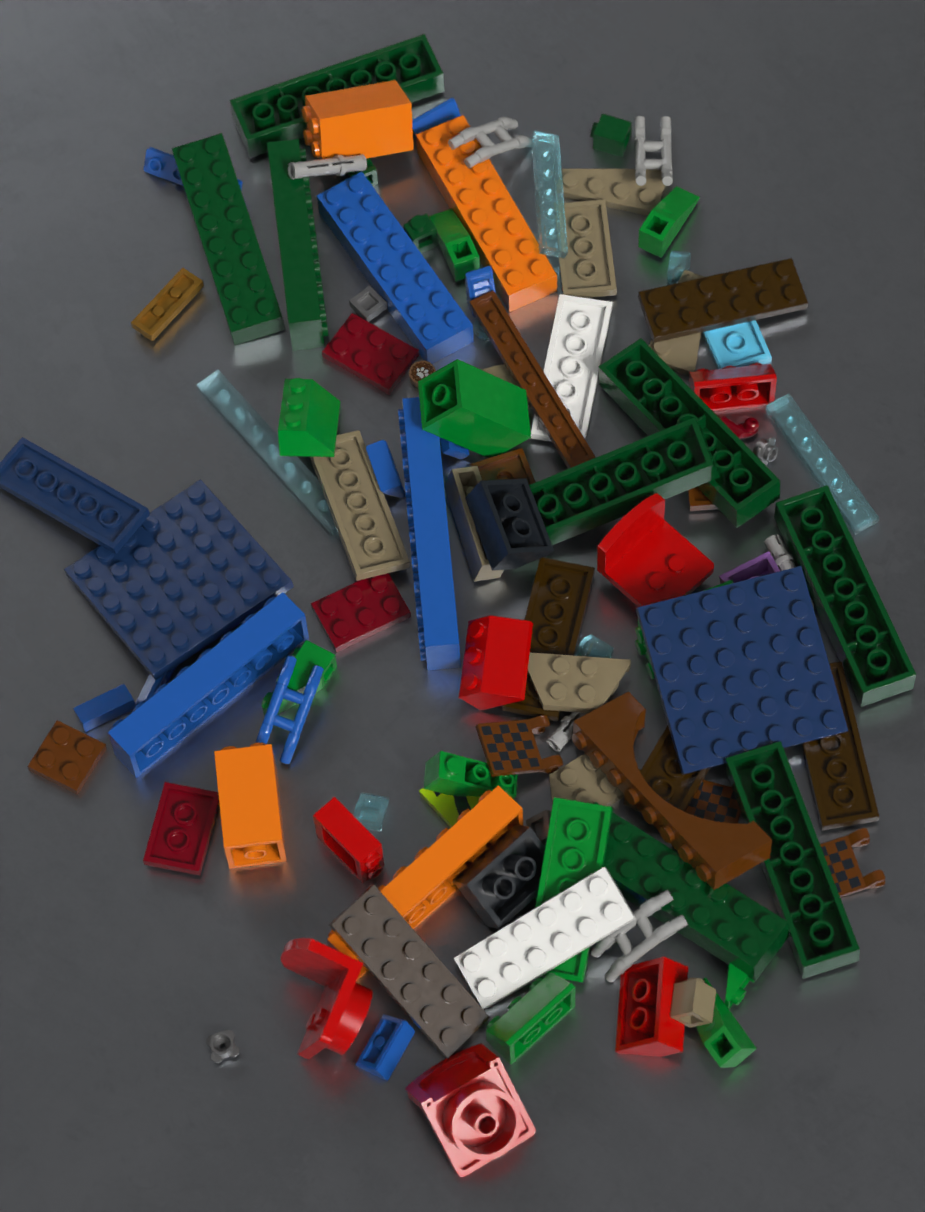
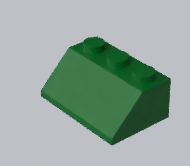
[278,378,340,457]
[486,972,575,1065]

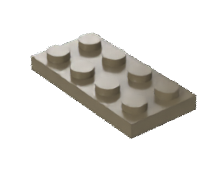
[553,199,617,298]

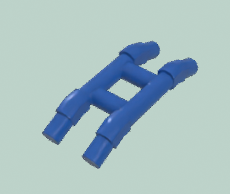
[255,656,324,764]

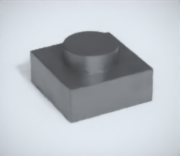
[349,285,387,322]
[526,810,552,845]

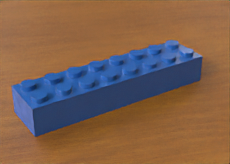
[317,172,474,364]
[108,592,309,778]

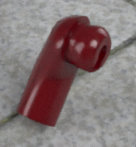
[721,416,759,439]

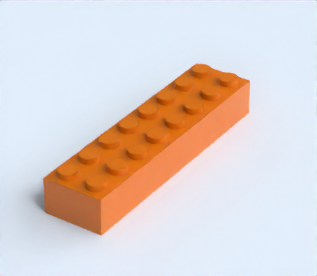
[416,115,557,313]
[327,785,523,980]

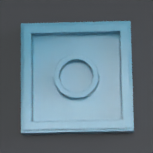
[702,320,772,369]

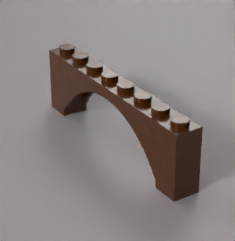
[572,691,772,890]

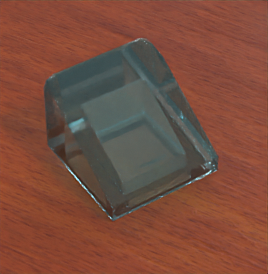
[667,251,691,285]
[575,634,614,658]
[354,792,389,831]

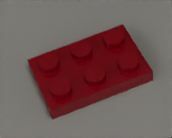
[322,313,419,395]
[311,573,411,653]
[143,782,219,876]

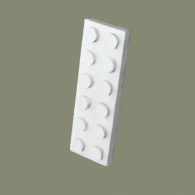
[531,294,613,442]
[454,867,636,1010]

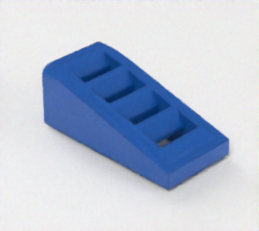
[465,266,496,317]

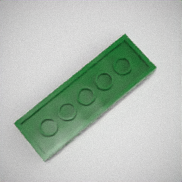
[536,797,613,983]

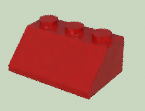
[689,363,777,412]
[459,615,533,711]
[615,957,688,1057]

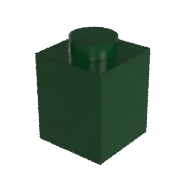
[590,113,632,158]

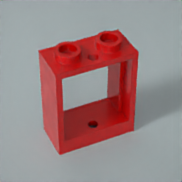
[313,797,384,884]

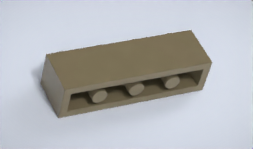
[444,466,504,581]

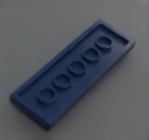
[0,437,150,554]

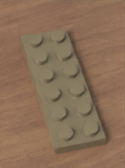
[310,430,410,581]

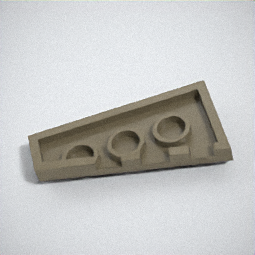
[554,169,666,216]
[649,270,704,376]

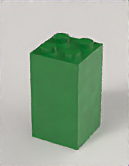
[418,359,531,458]

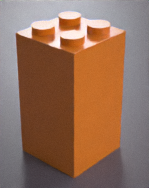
[302,80,413,160]
[214,743,287,869]

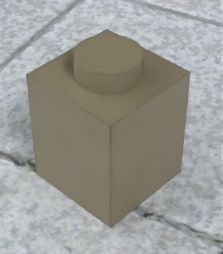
[670,978,716,1028]

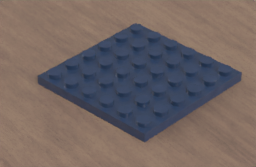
[64,479,294,680]
[636,566,848,775]

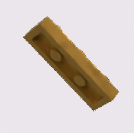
[131,267,204,342]

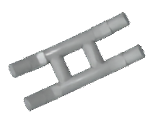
[634,116,673,186]
[448,117,534,168]
[591,890,688,982]

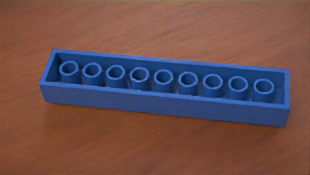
[398,397,461,671]

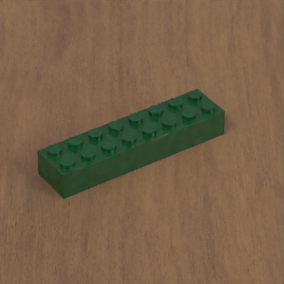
[230,34,445,158]
[172,133,286,345]
[267,139,329,351]
[598,338,780,528]
[529,417,720,545]
[774,485,917,707]
[726,741,860,979]
[594,802,789,982]

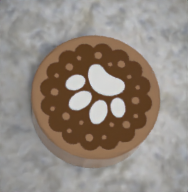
[409,361,436,388]

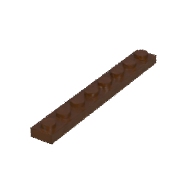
[470,290,596,469]

